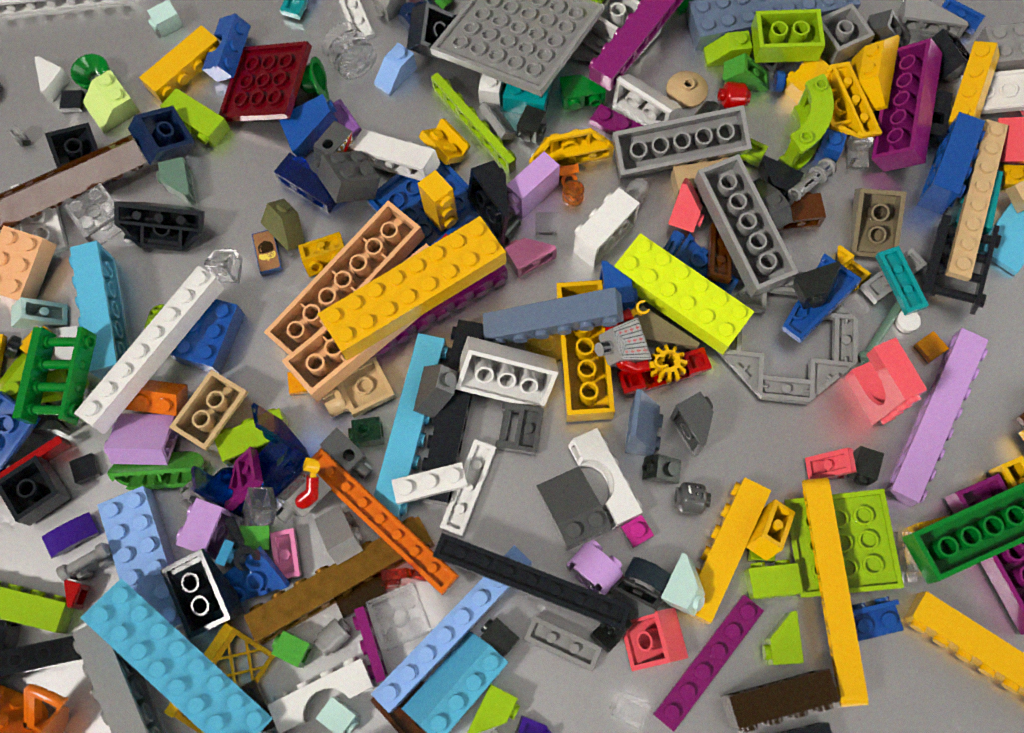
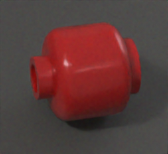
[717,81,751,109]

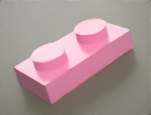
[270,528,302,580]

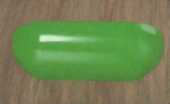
[107,451,204,490]

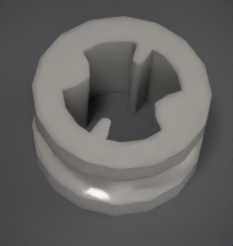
[7,125,29,146]

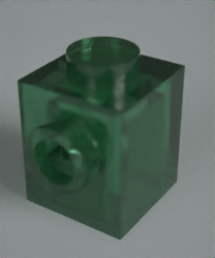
[348,416,385,448]

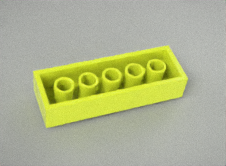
[614,233,755,355]

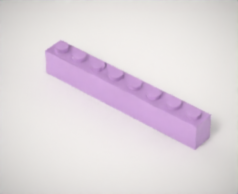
[885,328,988,507]

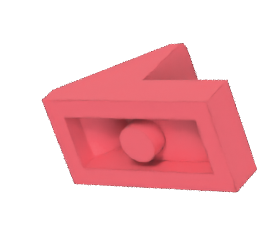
[805,447,857,480]

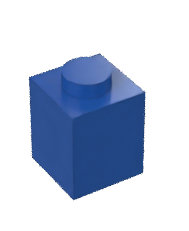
[814,129,847,164]

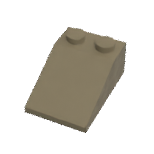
[851,188,907,257]

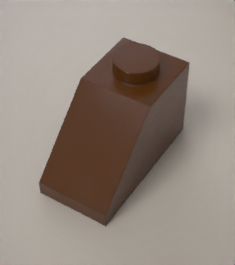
[778,192,826,231]

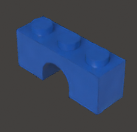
[202,13,251,82]

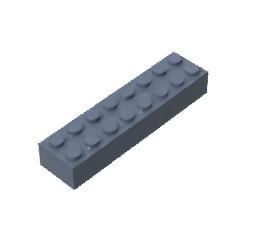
[685,0,861,51]

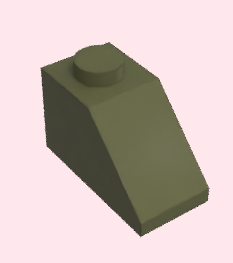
[260,199,305,251]

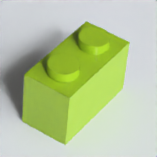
[744,559,803,600]

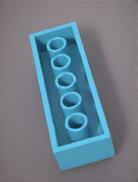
[69,240,130,380]

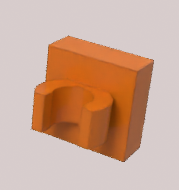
[559,163,579,186]

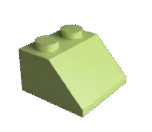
[83,70,140,134]

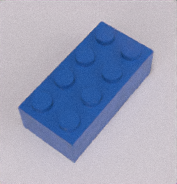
[917,112,985,214]

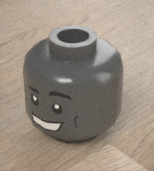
[674,482,711,515]

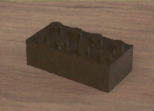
[720,669,840,733]

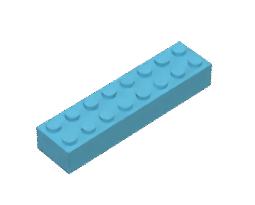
[80,578,273,733]

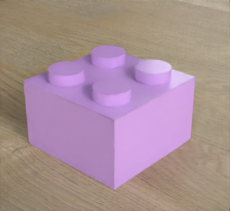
[175,498,237,560]

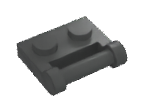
[495,402,544,455]

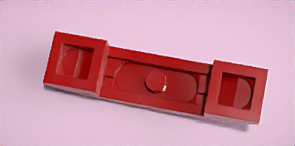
[617,347,712,395]

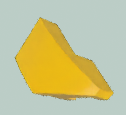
[837,245,871,292]

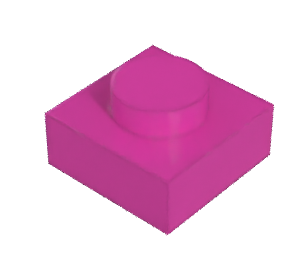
[620,515,654,548]

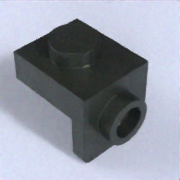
[642,454,681,484]
[590,619,633,653]

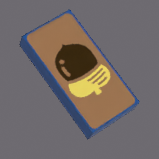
[252,230,283,276]

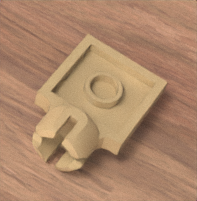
[322,357,395,418]

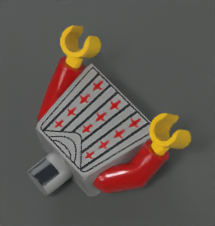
[595,300,668,375]
[274,456,332,524]

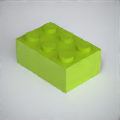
[751,9,825,63]

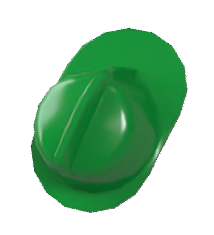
[300,57,329,101]

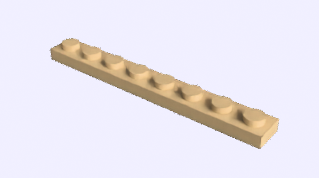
[945,119,1008,282]

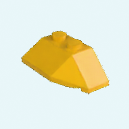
[851,35,900,112]
[825,61,882,139]
[529,128,614,166]

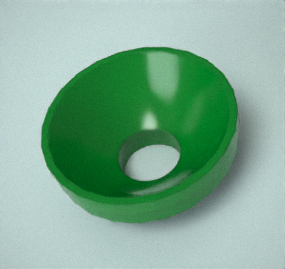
[71,54,110,90]

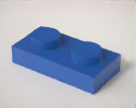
[941,0,985,36]

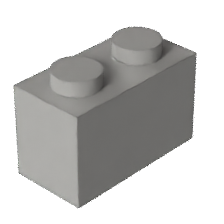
[314,505,363,565]

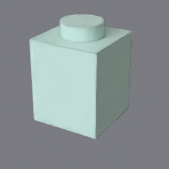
[147,0,184,37]
[316,696,360,733]

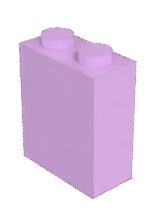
[506,152,560,219]
[104,413,179,465]

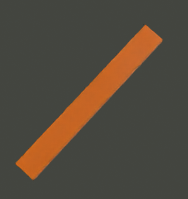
[312,448,460,595]

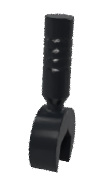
[225,516,261,571]

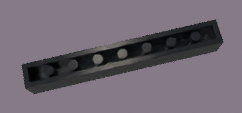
[420,319,484,506]

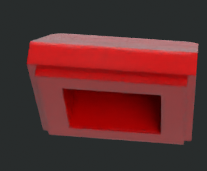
[64,580,91,610]

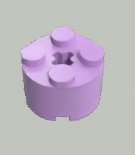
[566,539,623,596]

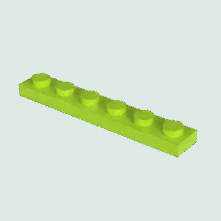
[431,72,516,174]

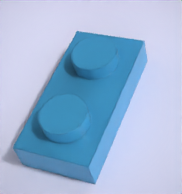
[215,539,237,567]

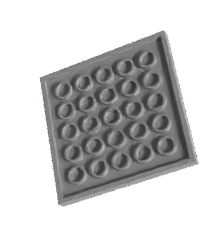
[430,0,604,97]

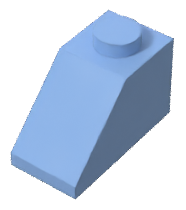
[374,42,417,96]

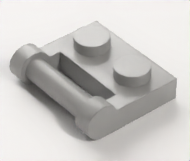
[56,542,114,581]

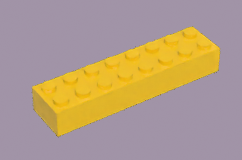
[317,216,507,361]

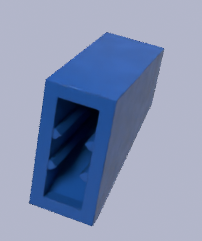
[279,94,337,160]

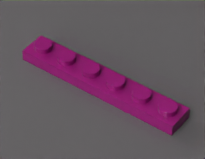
[653,595,764,732]

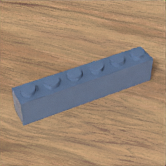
[483,287,624,345]

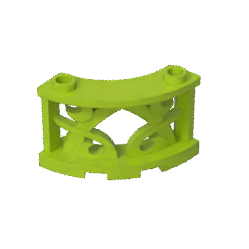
[778,74,834,171]

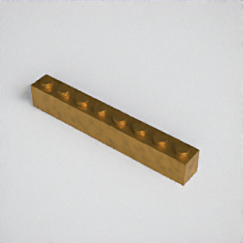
[244,516,435,645]

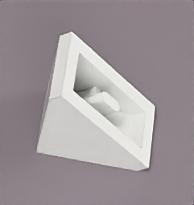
[34,56,71,103]

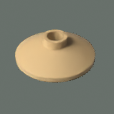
[666,71,708,108]

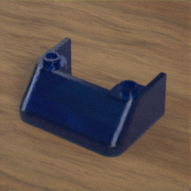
[191,403,310,520]

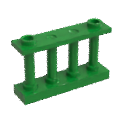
[12,327,97,425]

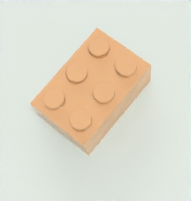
[0,225,57,301]

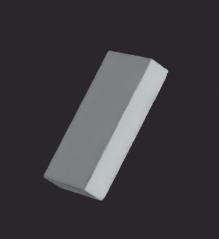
[479,102,517,140]

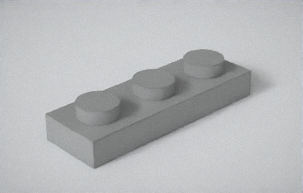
[860,248,927,305]
[524,616,602,672]

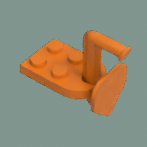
[0,684,69,733]

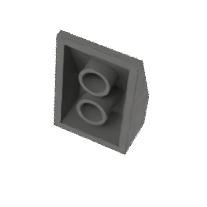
[536,466,612,551]

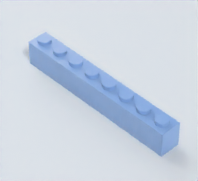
[371,545,532,713]

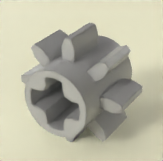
[179,480,210,509]

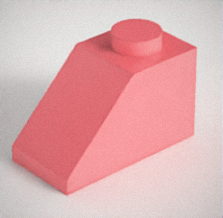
[668,177,705,233]

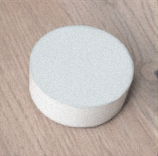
[895,311,921,334]

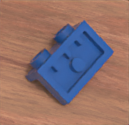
[852,596,904,641]

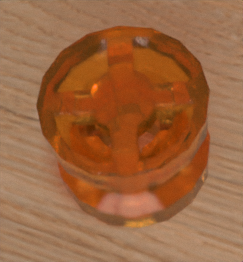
[562,180,584,207]

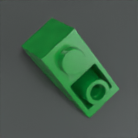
[559,74,606,110]

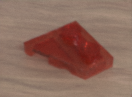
[379,568,426,590]

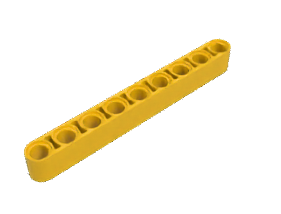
[802,477,868,707]

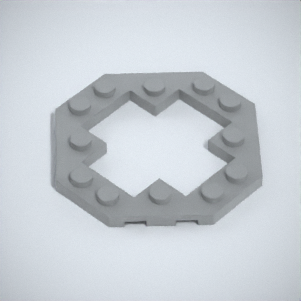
[718,272,858,404]

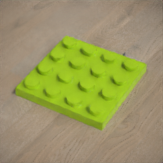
[784,489,904,598]

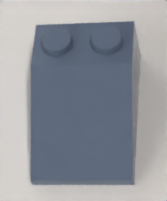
[624,389,663,456]

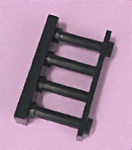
[921,214,1002,315]

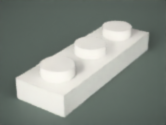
[391,462,468,505]

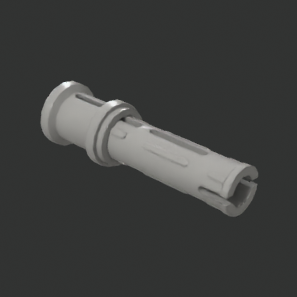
[788,158,837,201]

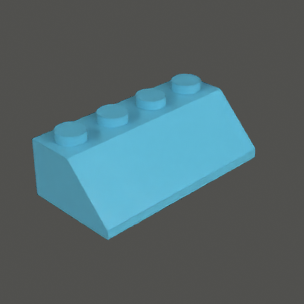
[402,631,508,733]

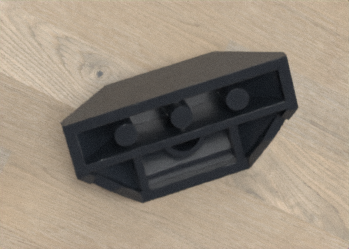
[114,202,205,252]

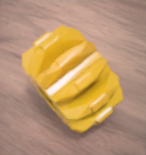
[650,344,688,385]

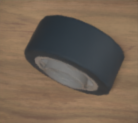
[624,557,671,594]

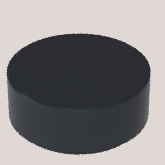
[4,335,22,359]

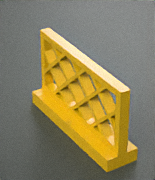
[164,622,275,733]

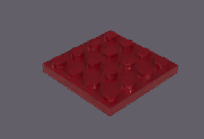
[219,41,312,122]

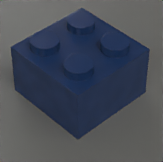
[128,106,195,165]

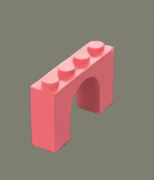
[845,337,927,425]

